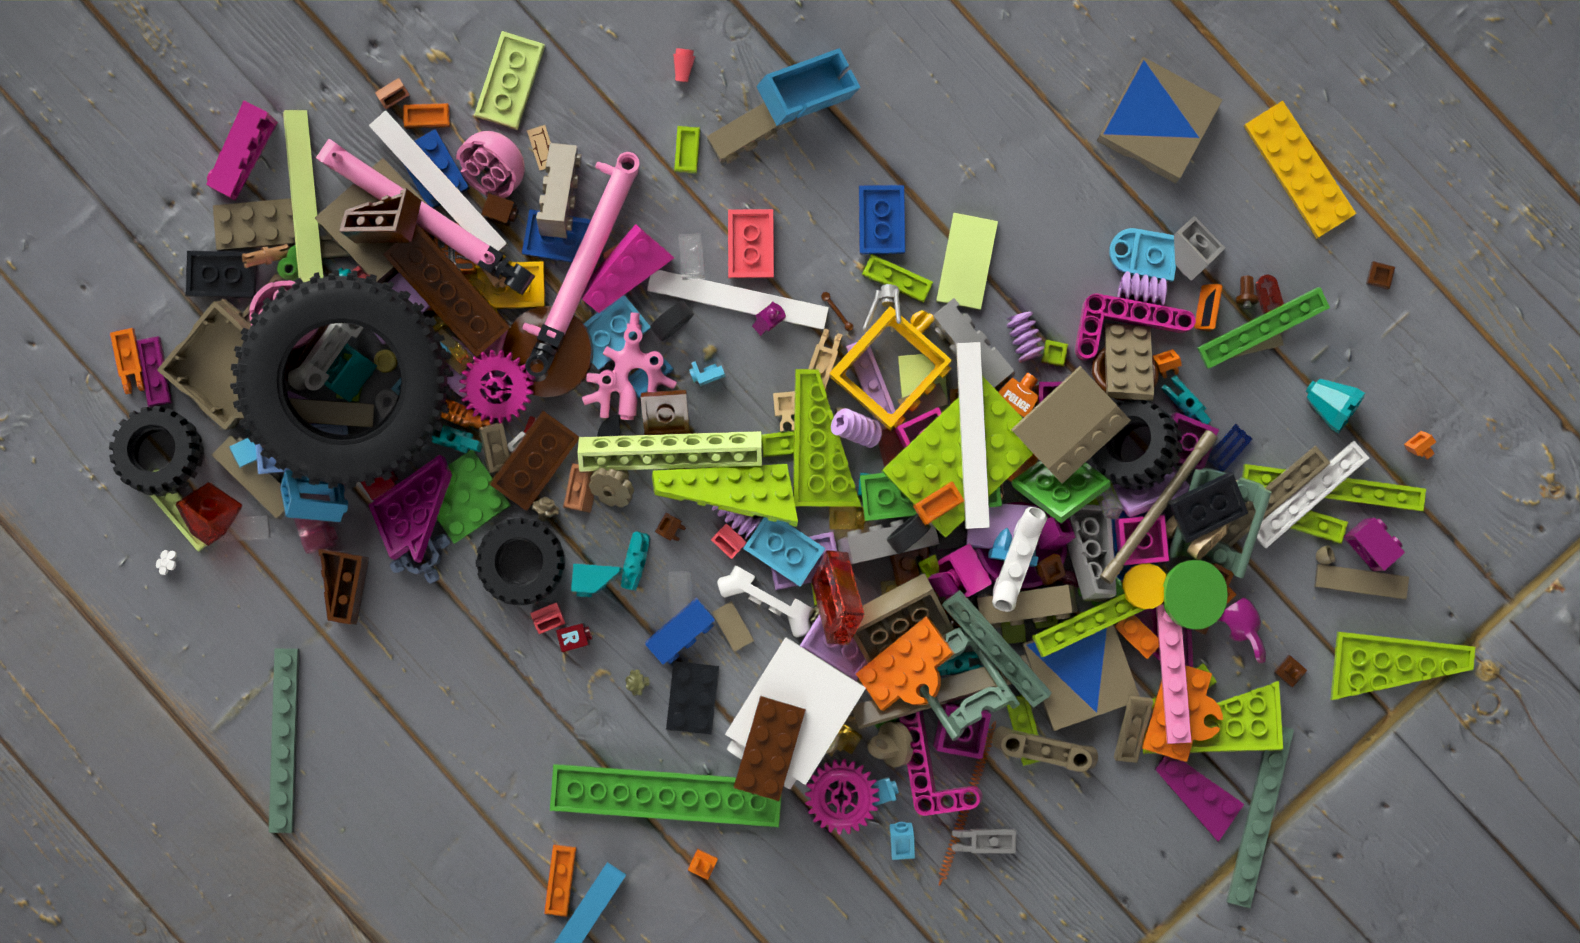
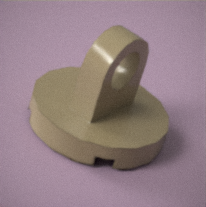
[868,721,913,768]

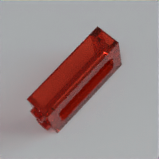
[811,550,865,645]

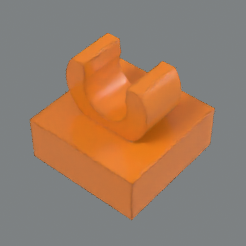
[1152,349,1182,379]
[1404,431,1436,460]
[688,848,718,880]

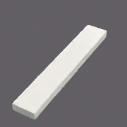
[1257,441,1369,548]

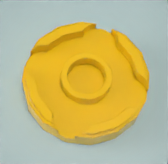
[1122,563,1166,609]

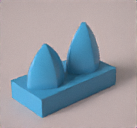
[988,528,1038,567]

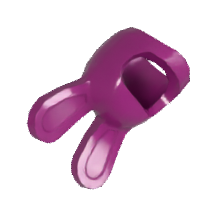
[1217,597,1266,663]

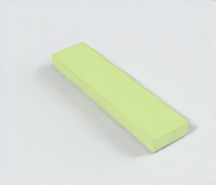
[150,468,217,552]

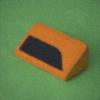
[1194,284,1223,332]

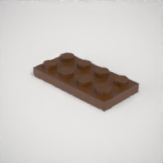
[489,411,579,511]
[733,696,806,801]

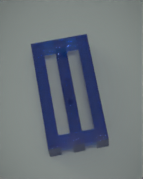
[1207,424,1253,472]

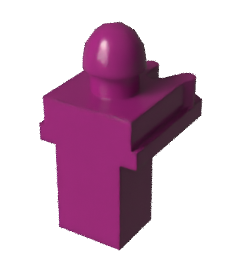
[752,301,786,336]

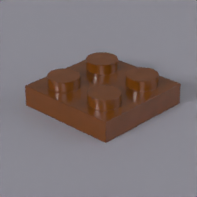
[640,390,690,435]

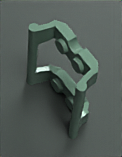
[1168,468,1272,578]
[920,627,1020,741]

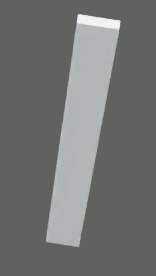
[369,110,508,252]
[647,270,829,330]
[956,342,990,529]

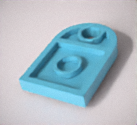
[1109,228,1176,282]

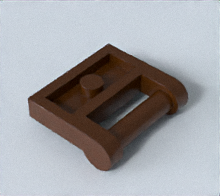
[890,547,936,592]

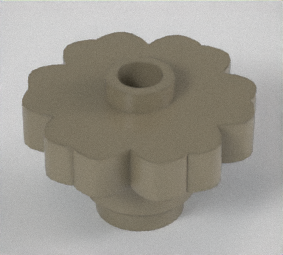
[588,468,634,508]

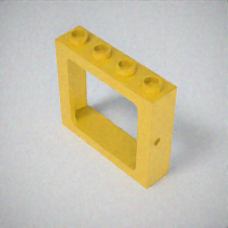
[829,306,952,431]

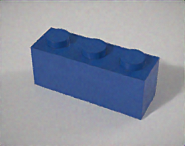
[645,597,715,665]

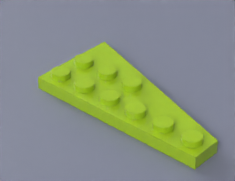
[793,369,862,507]
[652,464,798,527]
[1330,632,1476,700]
[1142,681,1283,754]

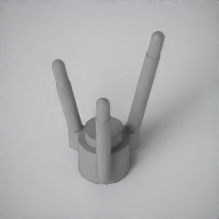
[863,284,901,333]

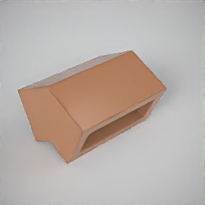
[375,78,410,109]

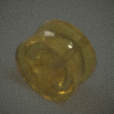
[448,341,470,364]

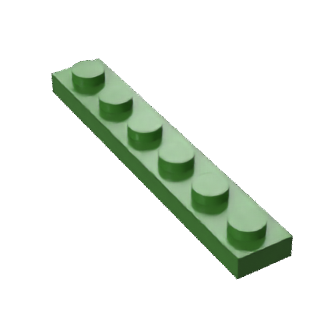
[1197,287,1330,369]

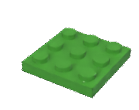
[437,450,512,544]
[1012,461,1111,523]

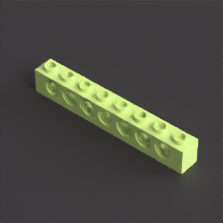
[577,431,762,472]

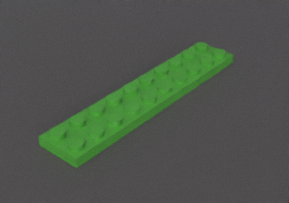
[550,764,781,827]

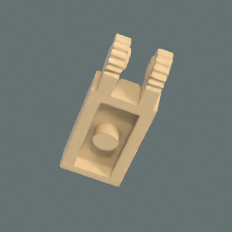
[808,328,842,389]

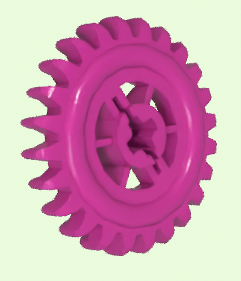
[459,349,534,424]
[805,759,880,835]

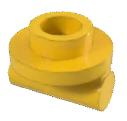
[910,310,934,334]

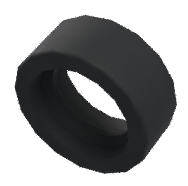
[650,301,694,341]
[887,514,931,554]

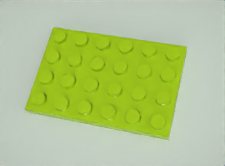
[881,376,1034,537]

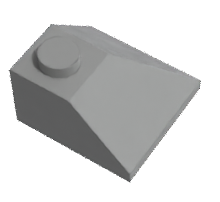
[1174,216,1225,281]

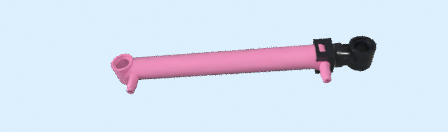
[316,139,535,295]
[522,152,639,382]

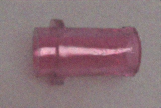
[1056,566,1079,589]

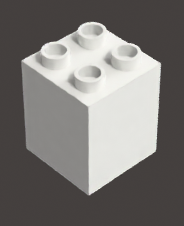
[725,637,866,789]

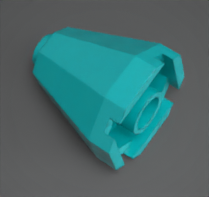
[1305,379,1365,434]

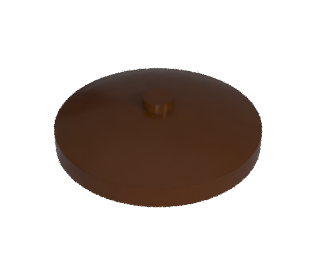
[503,306,593,397]

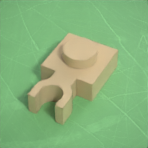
[773,391,795,432]

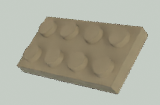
[213,198,296,251]
[1104,323,1154,401]

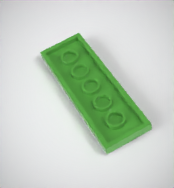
[860,473,1002,521]

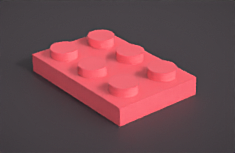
[728,209,774,278]

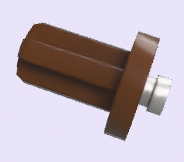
[1236,275,1259,308]

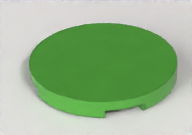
[1163,560,1228,629]

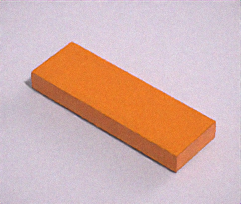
[544,844,577,917]

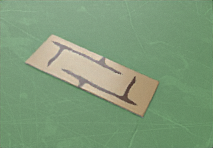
[527,125,551,170]

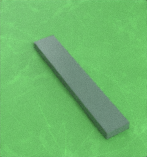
[942,590,1052,708]

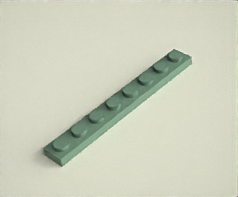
[269,648,299,833]
[1226,726,1294,908]

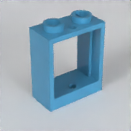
[280,470,348,522]

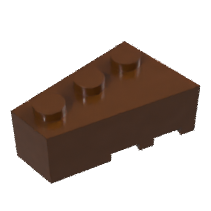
[339,188,422,243]
[318,549,369,625]

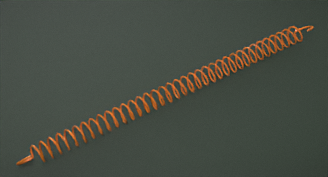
[939,721,996,886]

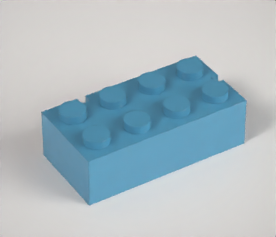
[756,48,861,126]

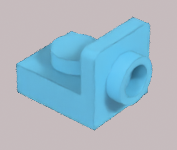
[689,361,726,386]
[871,777,899,806]
[889,822,915,860]

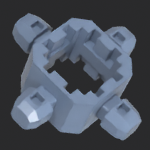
[389,534,451,584]

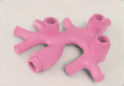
[582,312,677,420]

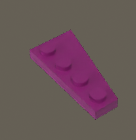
[1154,756,1244,842]

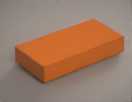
[403,103,450,129]
[913,481,964,525]

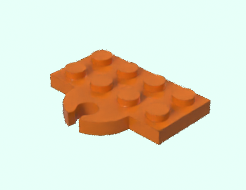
[856,616,955,711]
[1141,665,1223,762]

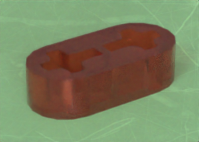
[1255,274,1284,314]

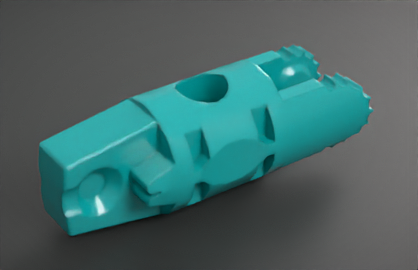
[1161,375,1212,425]
[432,424,482,453]
[621,531,650,591]
[937,651,984,676]

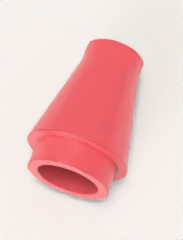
[673,48,695,82]

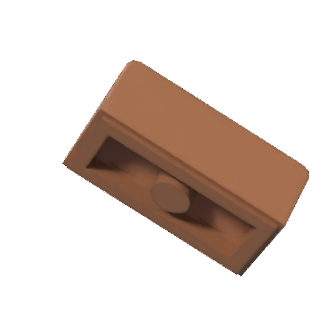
[563,463,594,513]

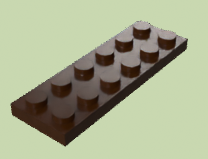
[383,224,511,357]

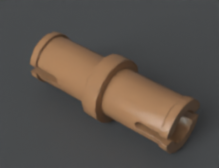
[242,244,289,268]

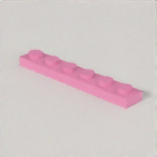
[1156,604,1191,744]

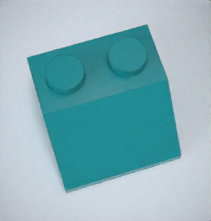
[324,343,377,402]
[571,563,623,597]

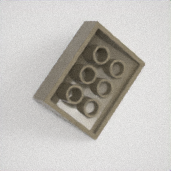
[1011,366,1131,483]
[843,573,954,663]

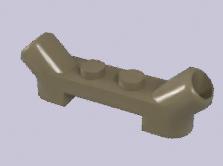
[992,726,1098,772]

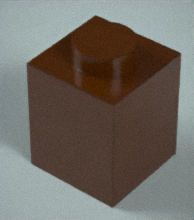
[481,193,518,227]

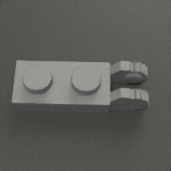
[952,829,1017,853]

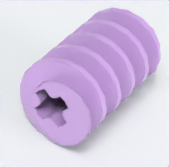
[1117,271,1167,306]
[1006,312,1045,362]
[831,409,882,448]
[712,506,762,539]

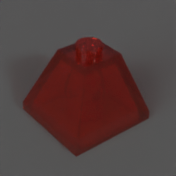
[176,482,242,546]

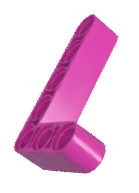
[1075,294,1196,361]
[899,710,983,816]

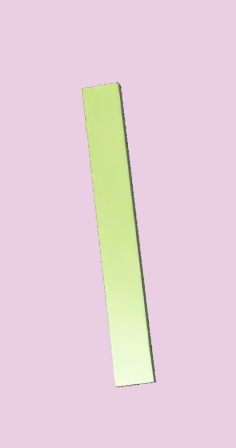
[283,110,323,283]

